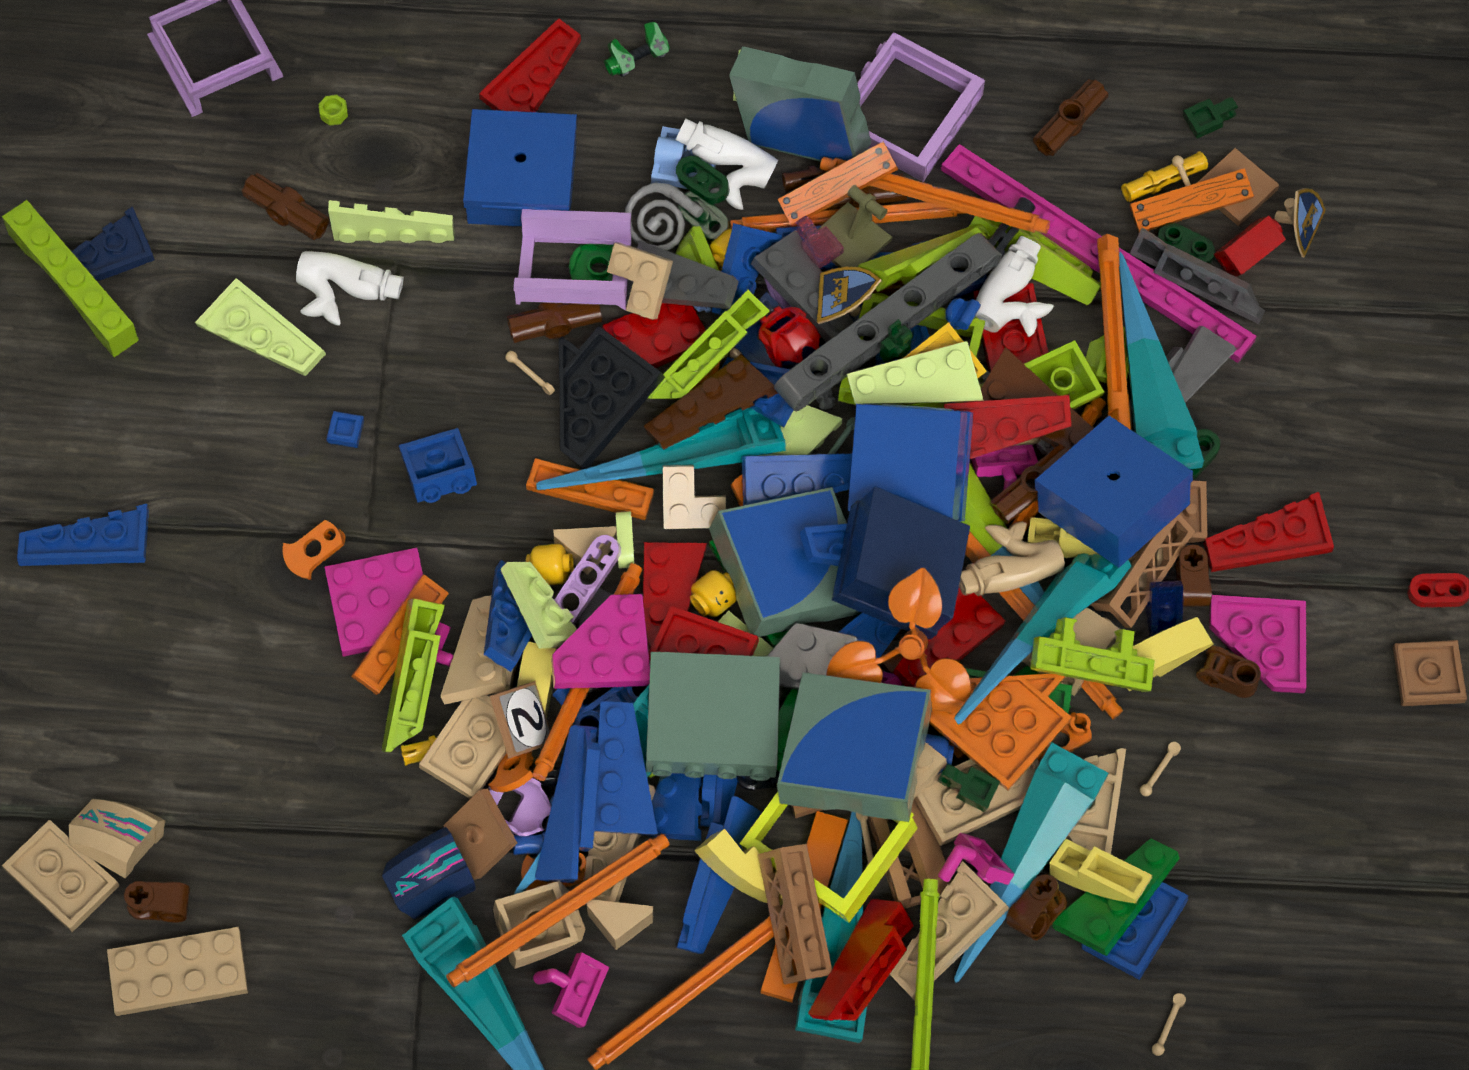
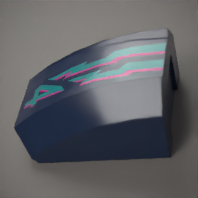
[382,827,476,919]

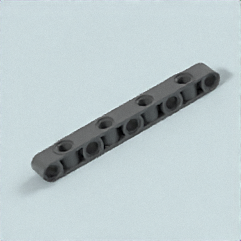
[774,233,1002,412]

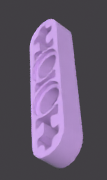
[554,535,621,625]

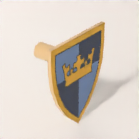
[1275,188,1326,257]
[817,266,882,324]

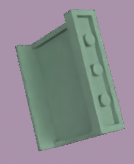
[646,652,780,781]

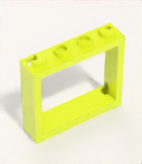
[740,792,918,923]

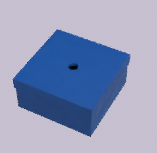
[463,109,577,227]
[848,404,974,522]
[1035,416,1193,568]

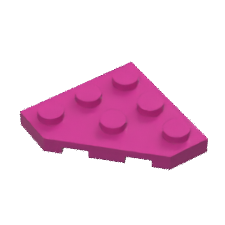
[325,548,423,657]
[551,594,650,689]
[1209,595,1306,693]

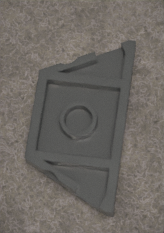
[767,623,859,690]

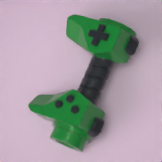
[604,22,669,77]

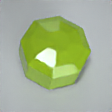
[319,95,348,126]

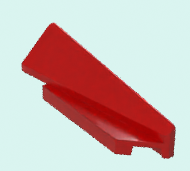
[808,899,914,1021]

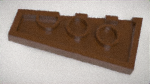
[981,347,1094,450]
[644,354,778,450]

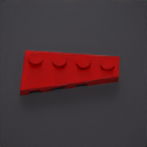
[893,588,1006,688]

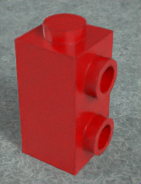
[1213,215,1286,277]

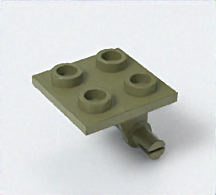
[807,185,892,268]

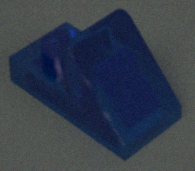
[1146,581,1183,638]

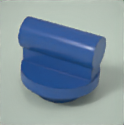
[946,298,981,330]

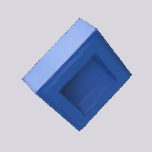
[326,411,364,448]

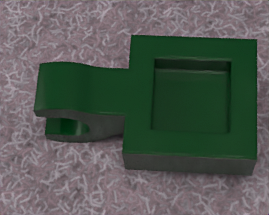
[1183,97,1238,139]
[879,319,913,363]
[938,764,1000,812]

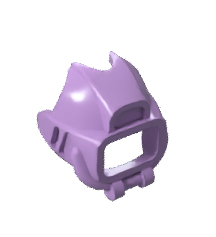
[488,778,551,836]

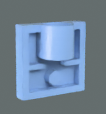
[651,126,716,189]

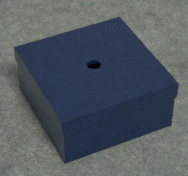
[831,487,970,640]

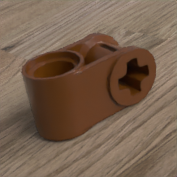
[1175,544,1212,607]
[1196,646,1261,698]
[1006,874,1067,940]
[124,881,190,923]

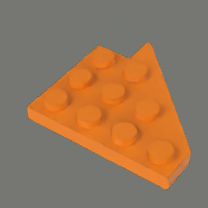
[929,674,1072,791]

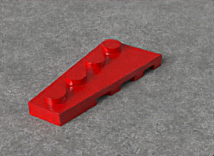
[479,19,581,112]
[944,395,1071,459]
[1204,492,1334,572]
[643,542,707,653]

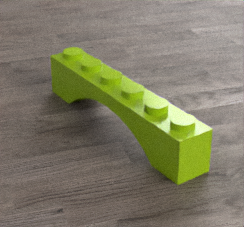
[2,200,139,358]

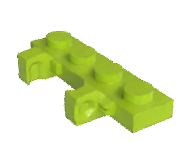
[1030,617,1155,692]

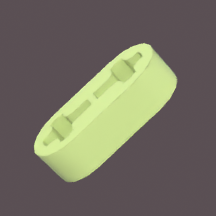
[616,511,634,569]

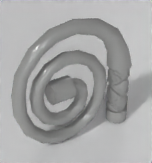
[625,182,704,251]

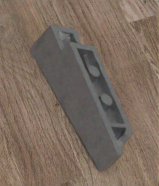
[1130,228,1265,324]
[1129,326,1237,432]

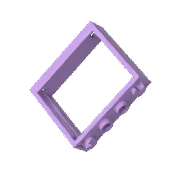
[857,32,985,182]

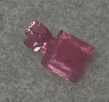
[796,215,844,269]

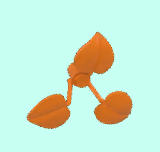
[826,567,971,712]

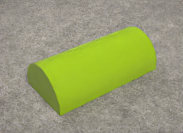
[971,340,1105,409]

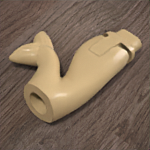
[959,522,1065,596]

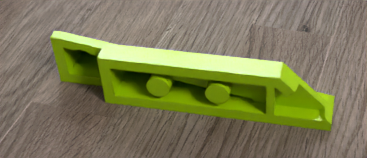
[969,216,1101,305]
[858,224,991,292]
[647,290,770,399]
[382,599,445,752]

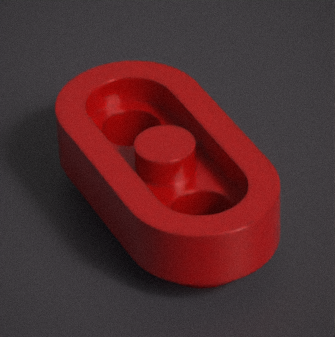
[1407,573,1469,607]

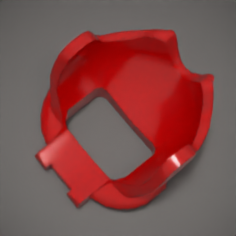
[758,306,821,368]

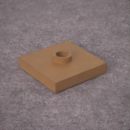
[1197,148,1279,226]
[1393,640,1467,706]
[443,788,517,880]

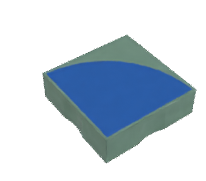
[729,46,871,161]
[709,487,862,637]
[777,672,932,822]

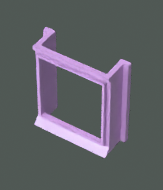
[147,0,283,117]
[514,209,631,311]

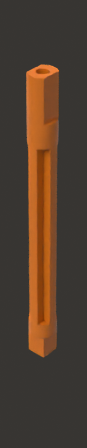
[1097,234,1131,430]

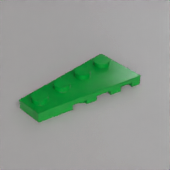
[1052,838,1180,956]

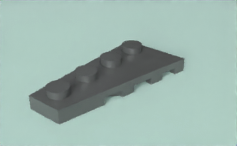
[751,230,854,343]
[627,240,739,309]

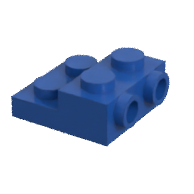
[399,428,477,503]

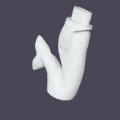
[675,119,778,210]
[975,236,1054,337]
[296,251,404,325]

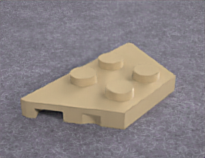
[1066,748,1126,854]

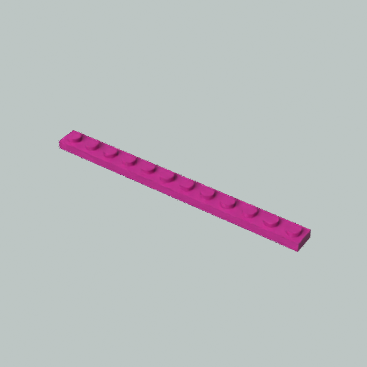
[941,144,1257,363]

